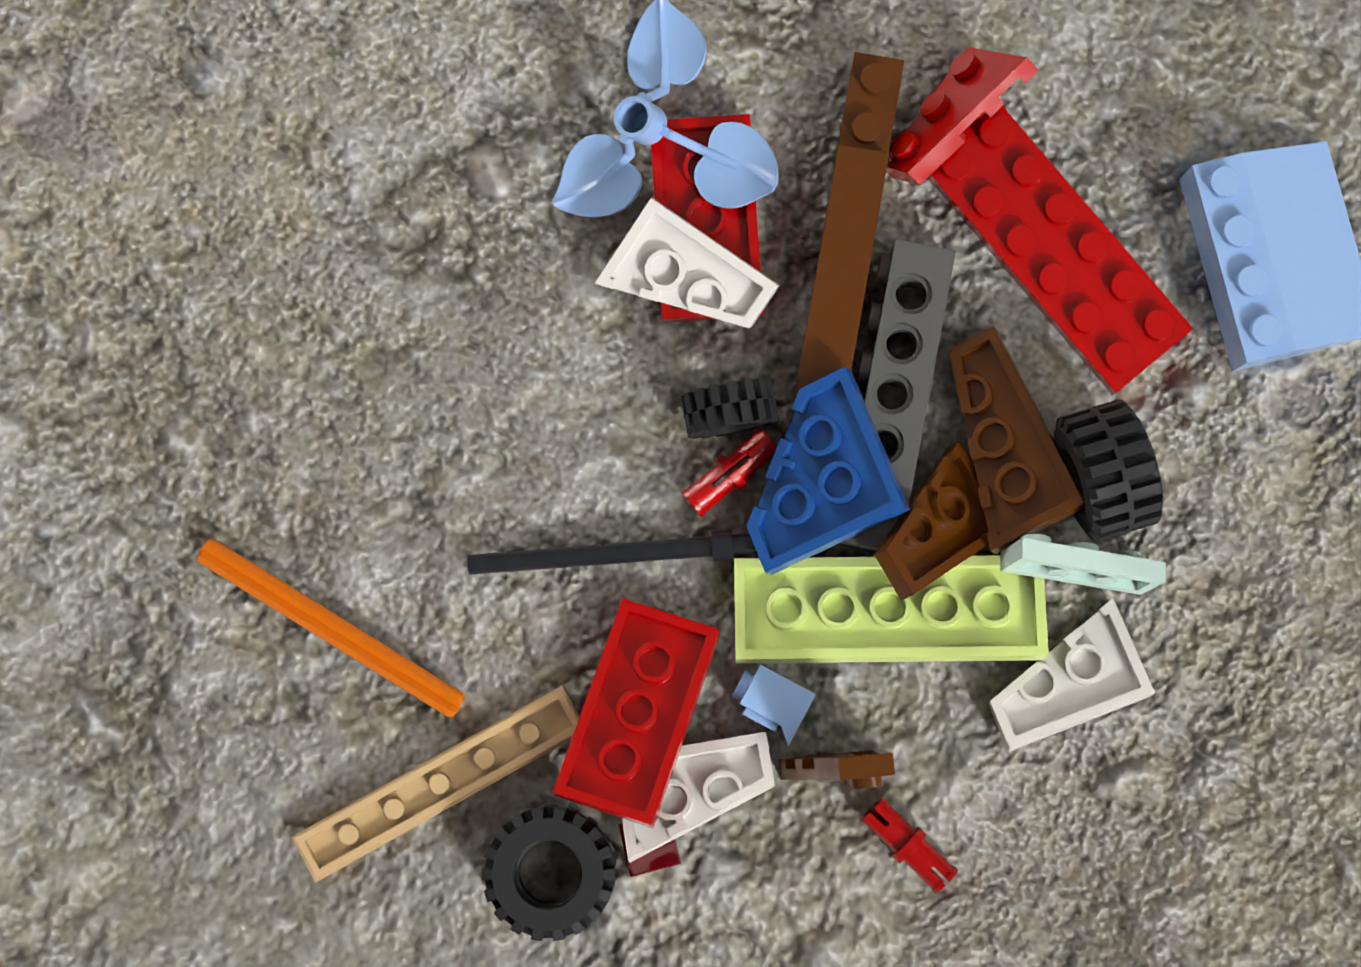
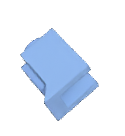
[731,665,816,746]

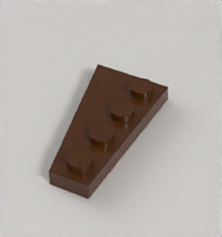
[949,326,1085,554]

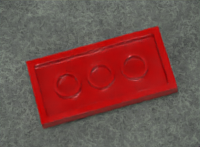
[651,114,764,323]
[553,598,720,828]

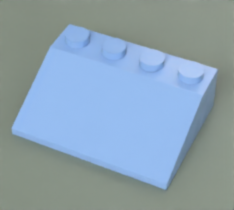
[1179,141,1361,372]

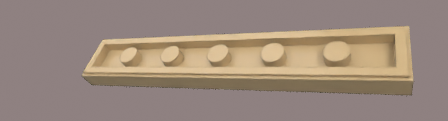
[291,685,580,883]

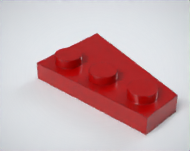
[886,47,1039,185]

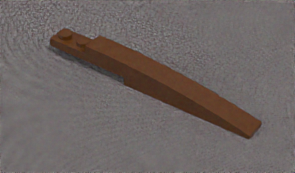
[789,52,904,558]

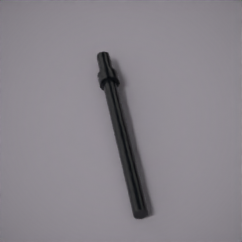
[467,529,757,575]

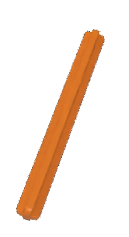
[197,539,465,717]

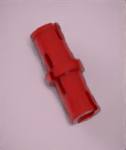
[681,428,777,517]
[860,796,958,894]

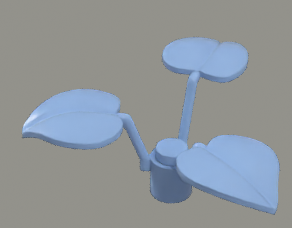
[552,0,779,218]

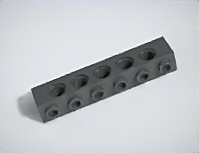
[838,239,956,552]

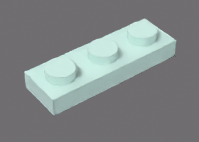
[1000,534,1166,595]

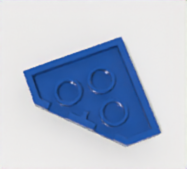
[746,367,910,575]

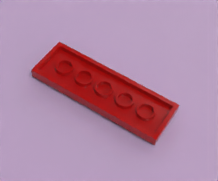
[928,106,1194,396]

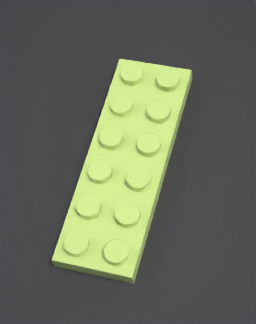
[734,555,1049,664]

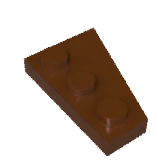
[874,441,989,601]
[778,749,895,789]

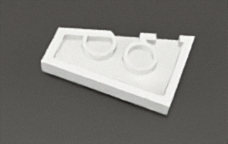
[594,198,780,328]
[989,598,1155,752]
[622,732,775,863]

